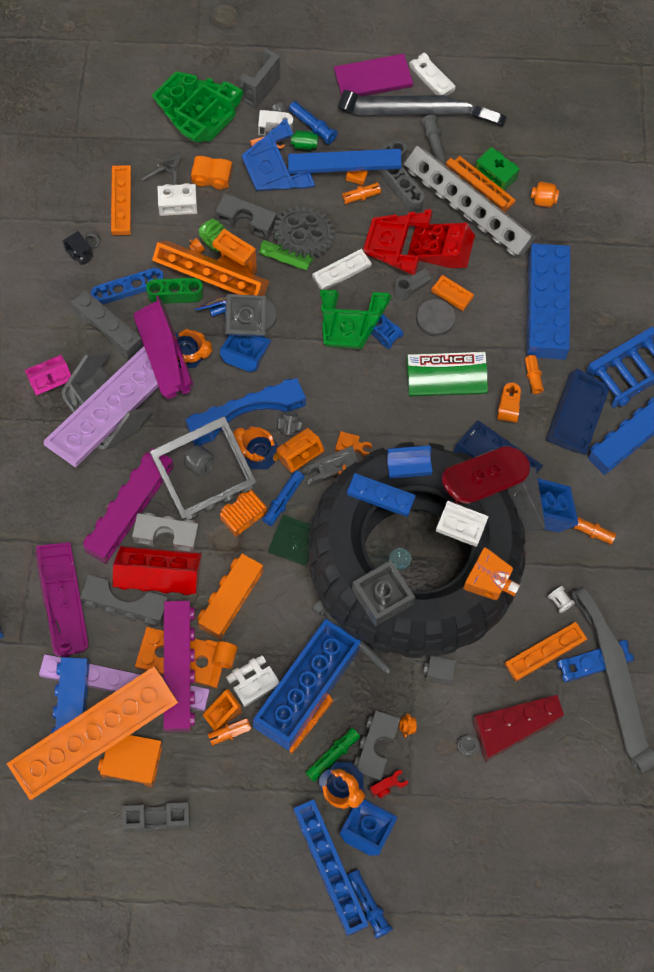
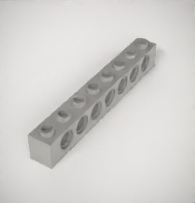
[404,146,536,256]

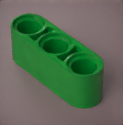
[146,278,204,304]

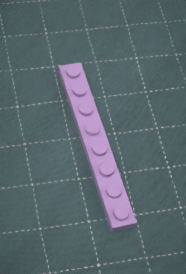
[39,655,210,712]

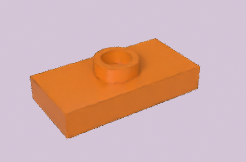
[431,275,474,311]

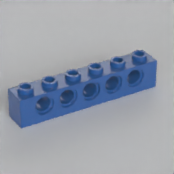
[294,800,369,937]

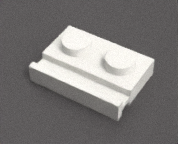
[436,501,489,547]

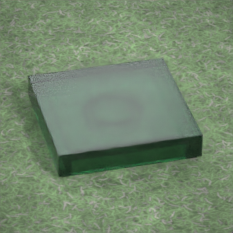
[268,515,311,567]

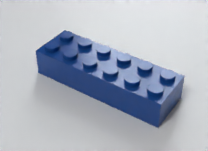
[527,243,570,360]
[253,619,361,751]

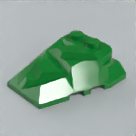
[152,71,243,142]

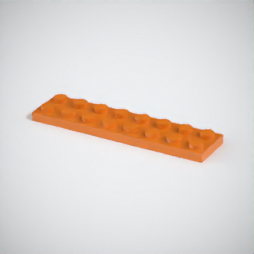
[6,666,178,800]

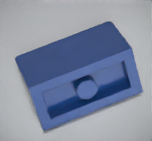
[387,446,432,479]

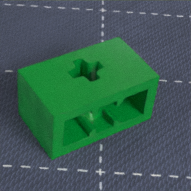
[475,147,520,191]

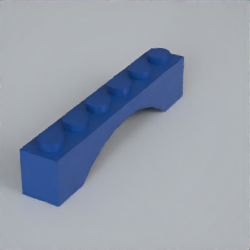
[185,378,306,446]

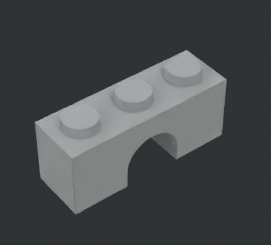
[132,513,199,553]

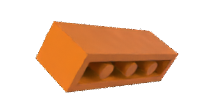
[197,554,264,640]

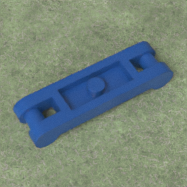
[557,640,635,683]

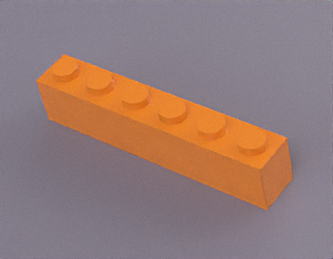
[152,240,269,296]

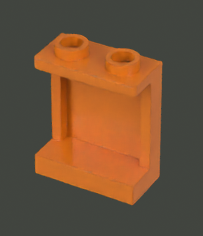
[212,229,257,275]
[98,735,163,788]

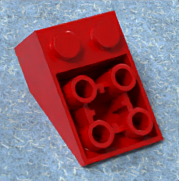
[407,223,475,268]

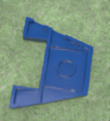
[242,119,315,191]

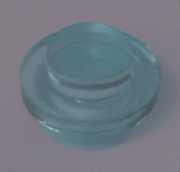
[389,548,411,570]

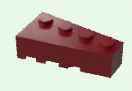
[473,695,564,763]

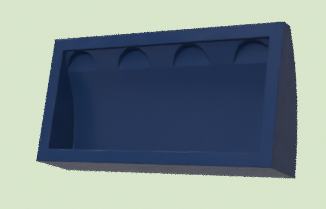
[546,368,609,455]
[453,420,543,491]

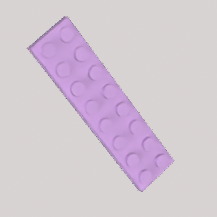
[44,347,179,468]

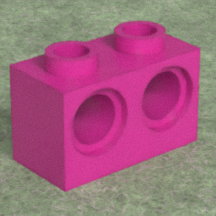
[24,355,71,395]

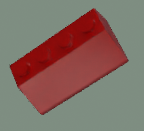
[113,546,202,595]

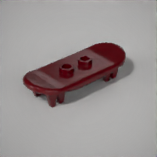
[442,446,530,505]

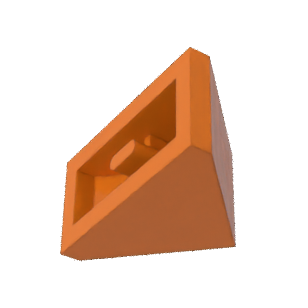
[202,689,242,731]

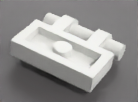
[226,655,280,707]

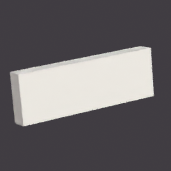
[312,249,371,290]

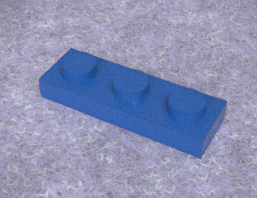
[347,473,416,517]

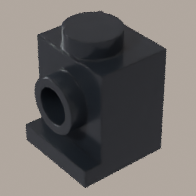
[62,231,93,265]

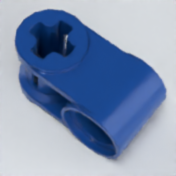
[371,314,403,349]

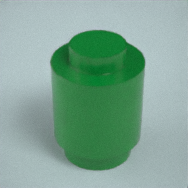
[291,130,318,151]

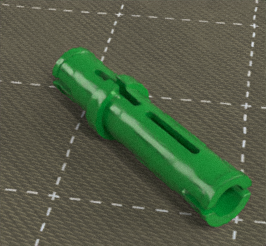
[305,727,361,782]

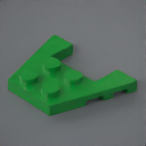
[320,290,392,349]

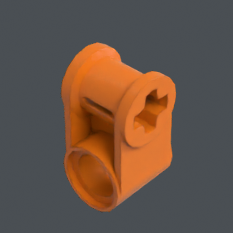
[497,383,521,423]

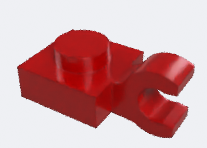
[369,770,408,799]

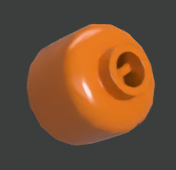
[531,182,559,208]

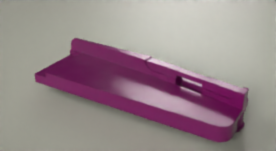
[133,295,193,399]
[35,542,88,658]

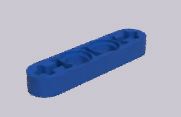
[91,268,164,305]

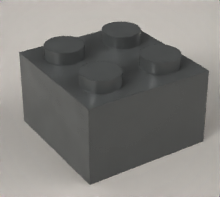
[352,560,415,627]

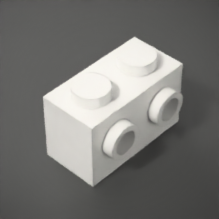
[157,183,197,216]

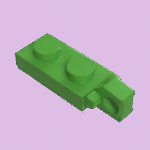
[259,240,314,270]

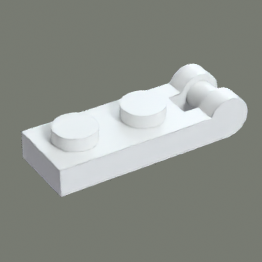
[409,53,456,96]

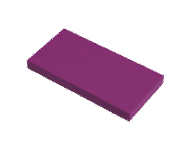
[334,53,413,96]

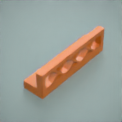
[446,156,516,212]

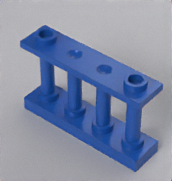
[586,327,654,409]

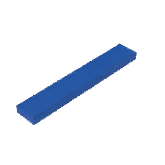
[288,149,402,174]

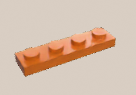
[111,165,131,235]
[504,622,587,682]

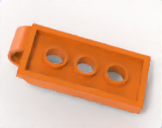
[135,627,238,689]

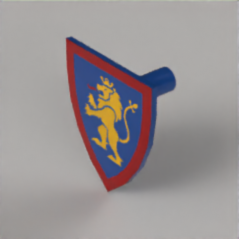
[194,292,236,317]

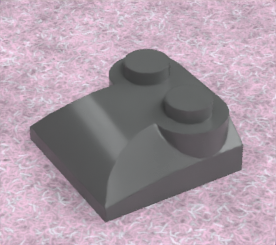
[224,294,266,337]

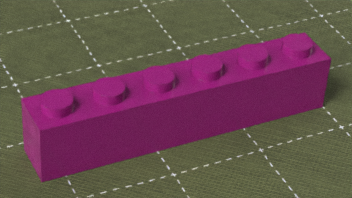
[83,448,174,564]
[164,601,195,733]

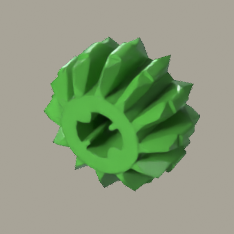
[199,218,228,252]

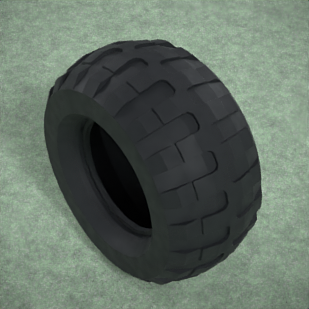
[308,442,526,658]

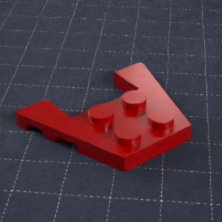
[363,209,433,275]

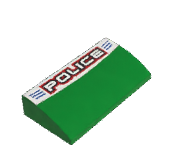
[406,352,488,397]

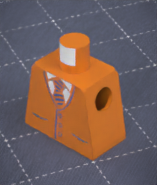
[463,547,520,600]

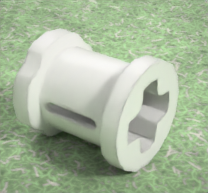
[548,586,575,614]

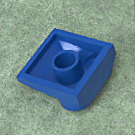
[220,335,271,372]
[340,800,398,856]

